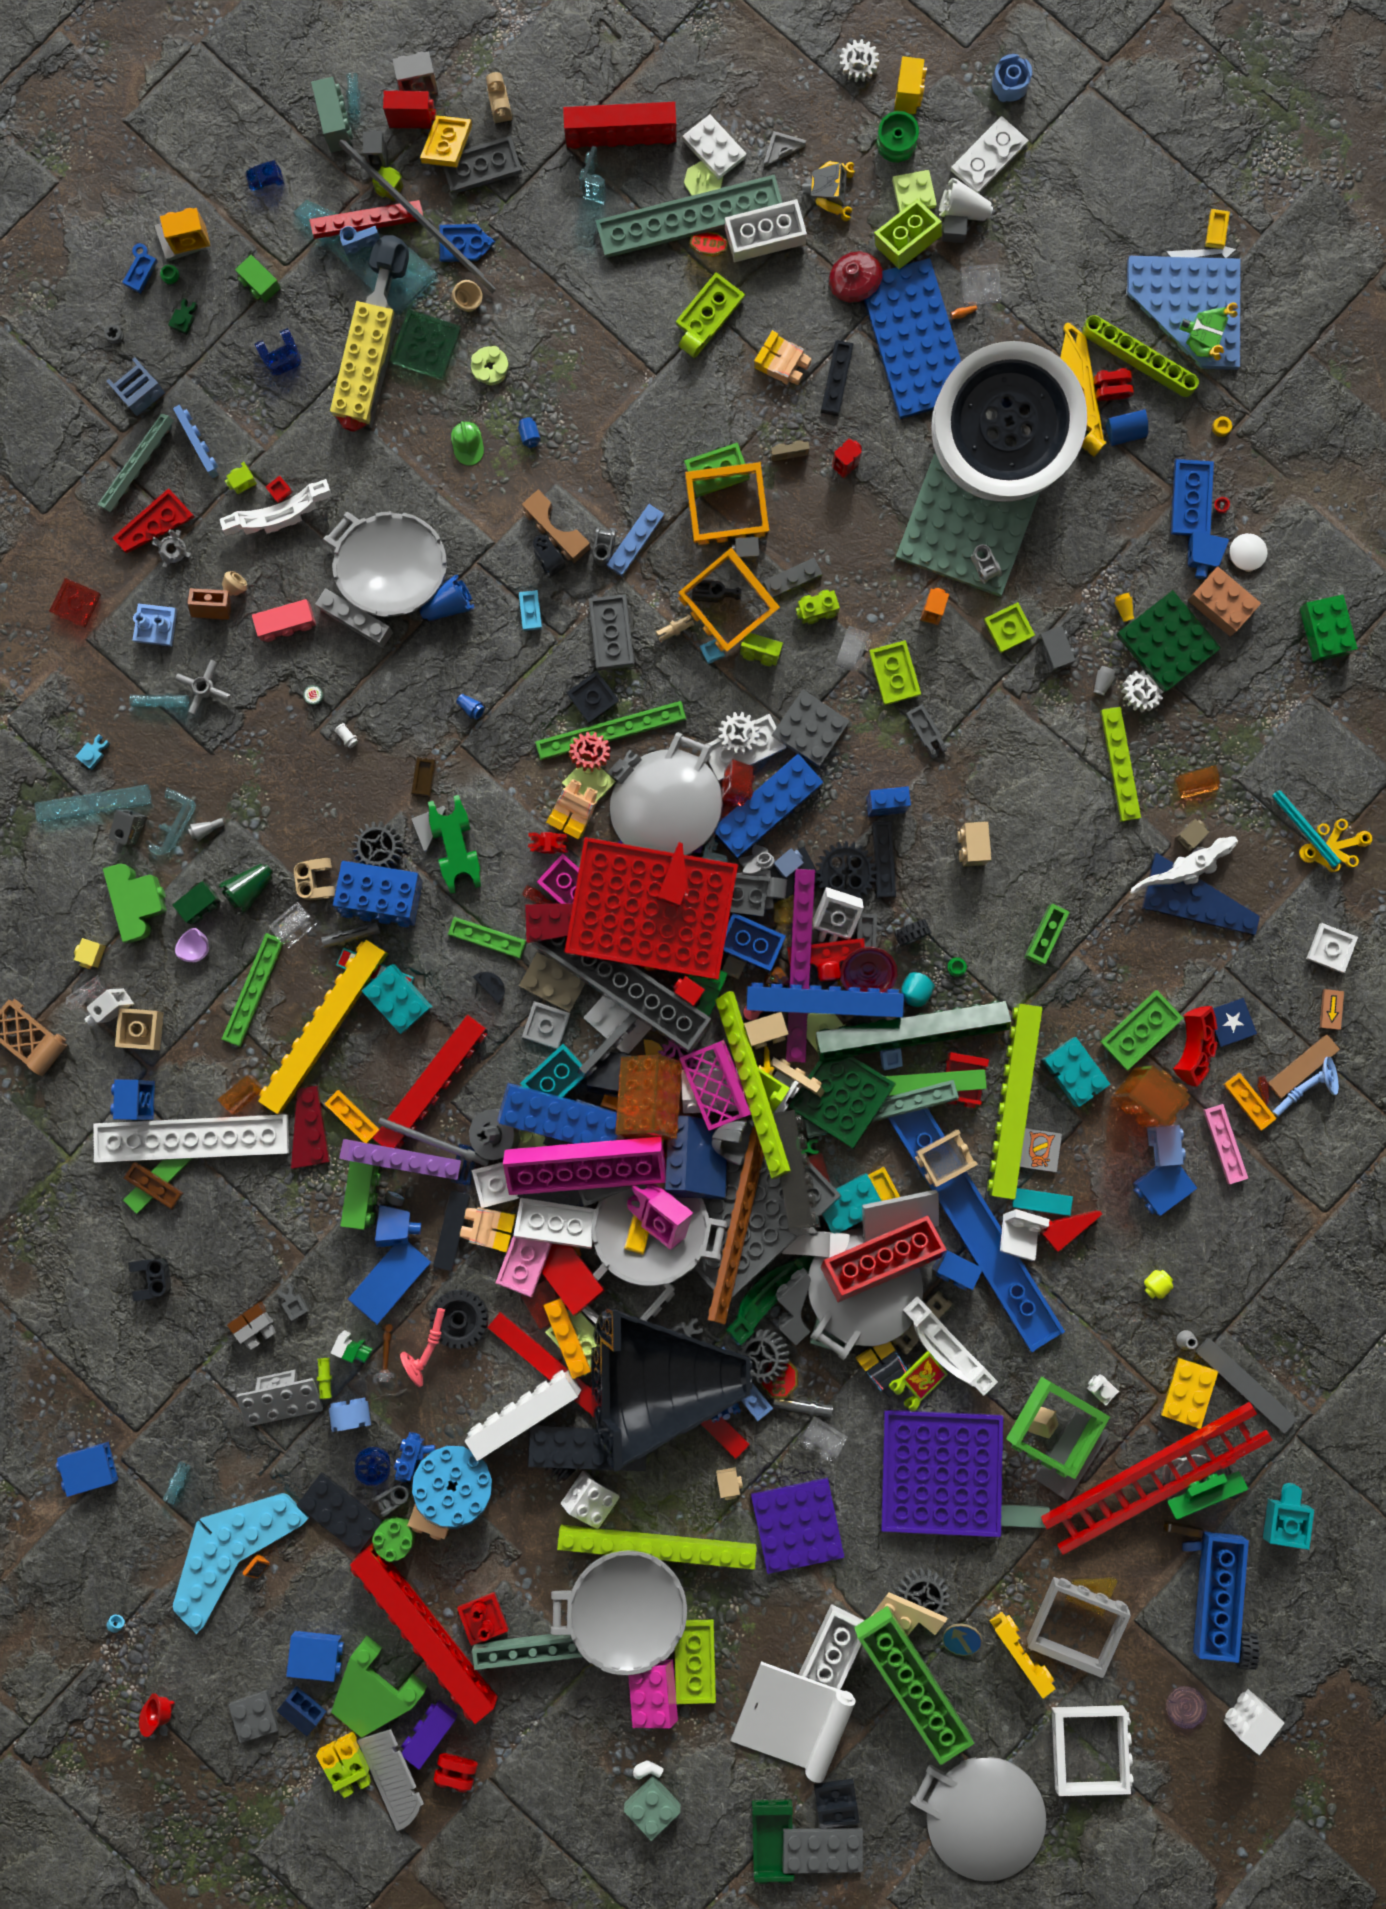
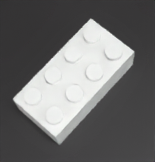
[725,199,807,262]
[798,1604,864,1690]

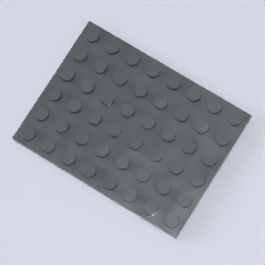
[694,1120,842,1300]

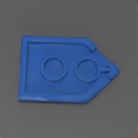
[439,224,495,262]

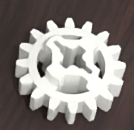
[839,39,879,82]
[1121,670,1163,712]
[718,712,760,754]

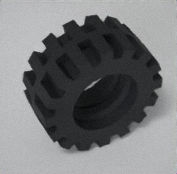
[894,919,931,947]
[1235,1632,1260,1670]

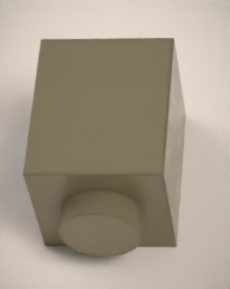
[1175,819,1209,851]

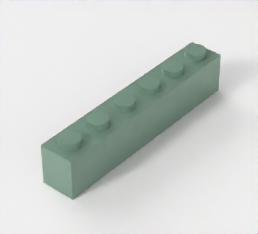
[472,1634,583,1670]

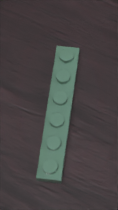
[98,414,174,512]

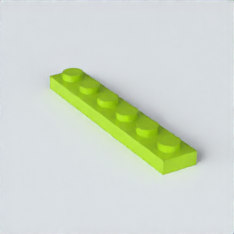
[1100,707,1141,822]

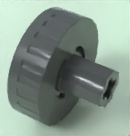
[469,1109,521,1160]

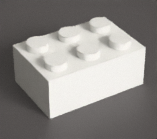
[1224,1689,1284,1755]

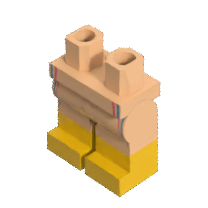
[754,330,811,385]
[546,779,598,839]
[460,1207,516,1253]

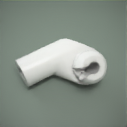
[633,1760,663,1779]

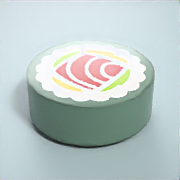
[303,685,324,705]

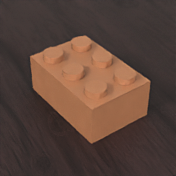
[1187,566,1261,637]

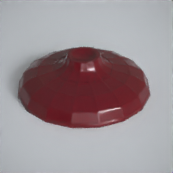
[829,251,883,303]
[840,947,898,993]

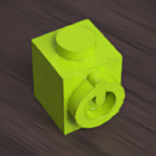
[372,166,404,201]

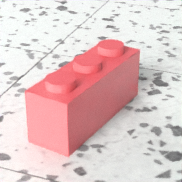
[252,599,316,642]

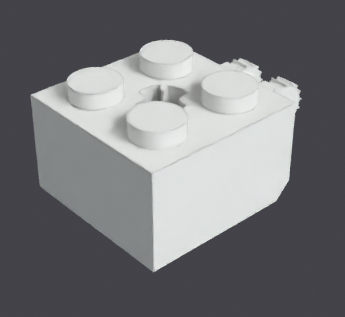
[813,887,864,942]

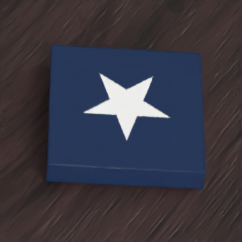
[1213,998,1257,1047]

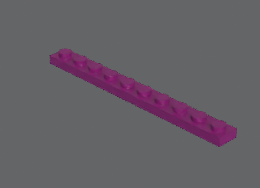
[786,869,815,1062]

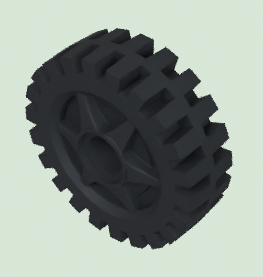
[430,1289,489,1349]

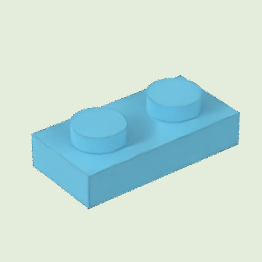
[519,590,542,631]

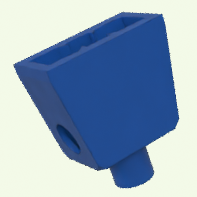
[1188,531,1229,580]
[375,1205,421,1247]

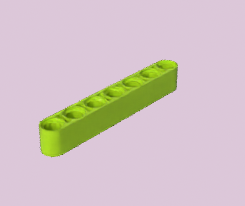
[1082,315,1199,397]

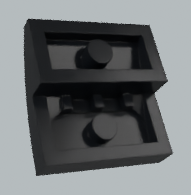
[814,1778,860,1829]

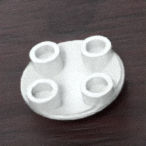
[1228,534,1267,572]

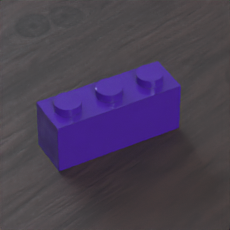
[401,1700,458,1769]

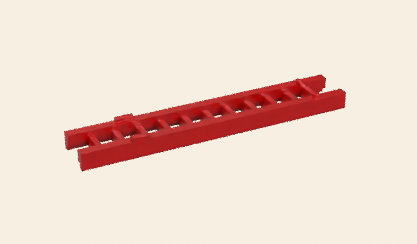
[1041,1402,1272,1555]

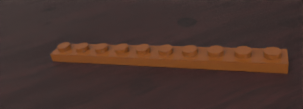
[708,1127,764,1325]

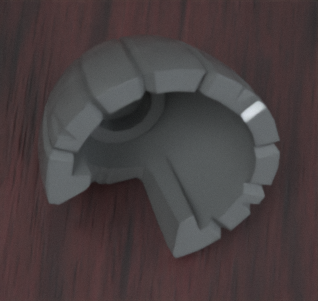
[712,1120,752,1165]

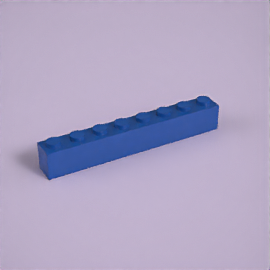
[746,983,904,1017]

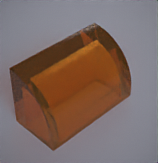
[1175,765,1220,800]
[217,1075,263,1115]

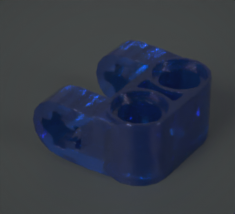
[254,328,302,376]

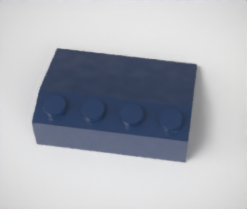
[665,1116,727,1199]

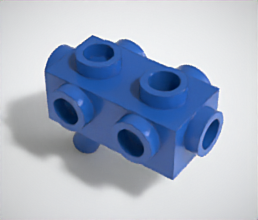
[394,1432,436,1482]

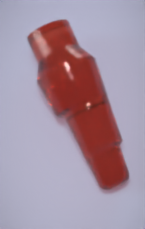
[1257,1076,1269,1105]

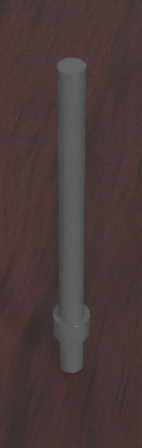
[377,1117,489,1166]

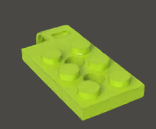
[675,272,745,358]

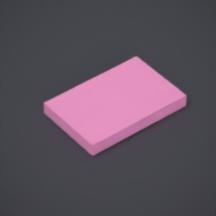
[496,1235,553,1297]

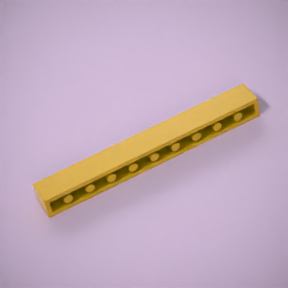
[258,940,388,1114]

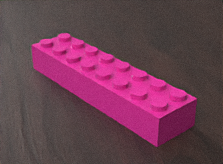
[503,1137,666,1195]

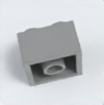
[392,51,438,94]

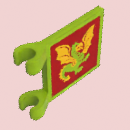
[889,1351,948,1412]

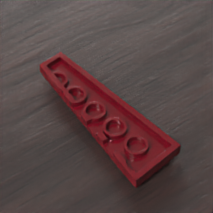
[525,903,573,943]

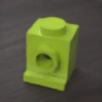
[225,462,257,494]

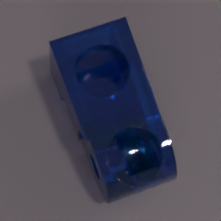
[245,160,285,190]

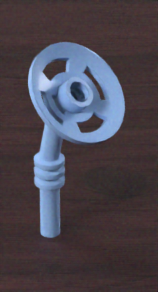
[1272,1057,1339,1117]

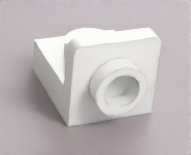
[1087,1374,1119,1405]

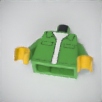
[1179,302,1239,361]

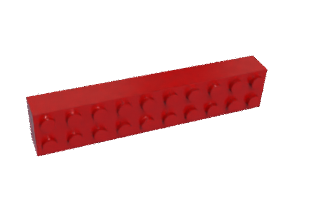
[350,1543,498,1724]

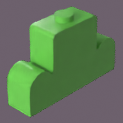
[103,864,167,944]

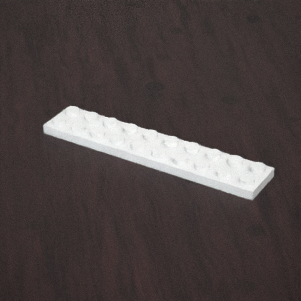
[94,1115,289,1162]

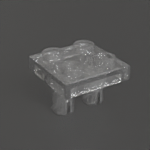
[960,264,1002,306]

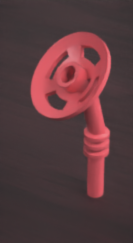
[400,1308,445,1387]

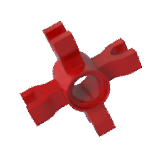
[528,832,569,854]

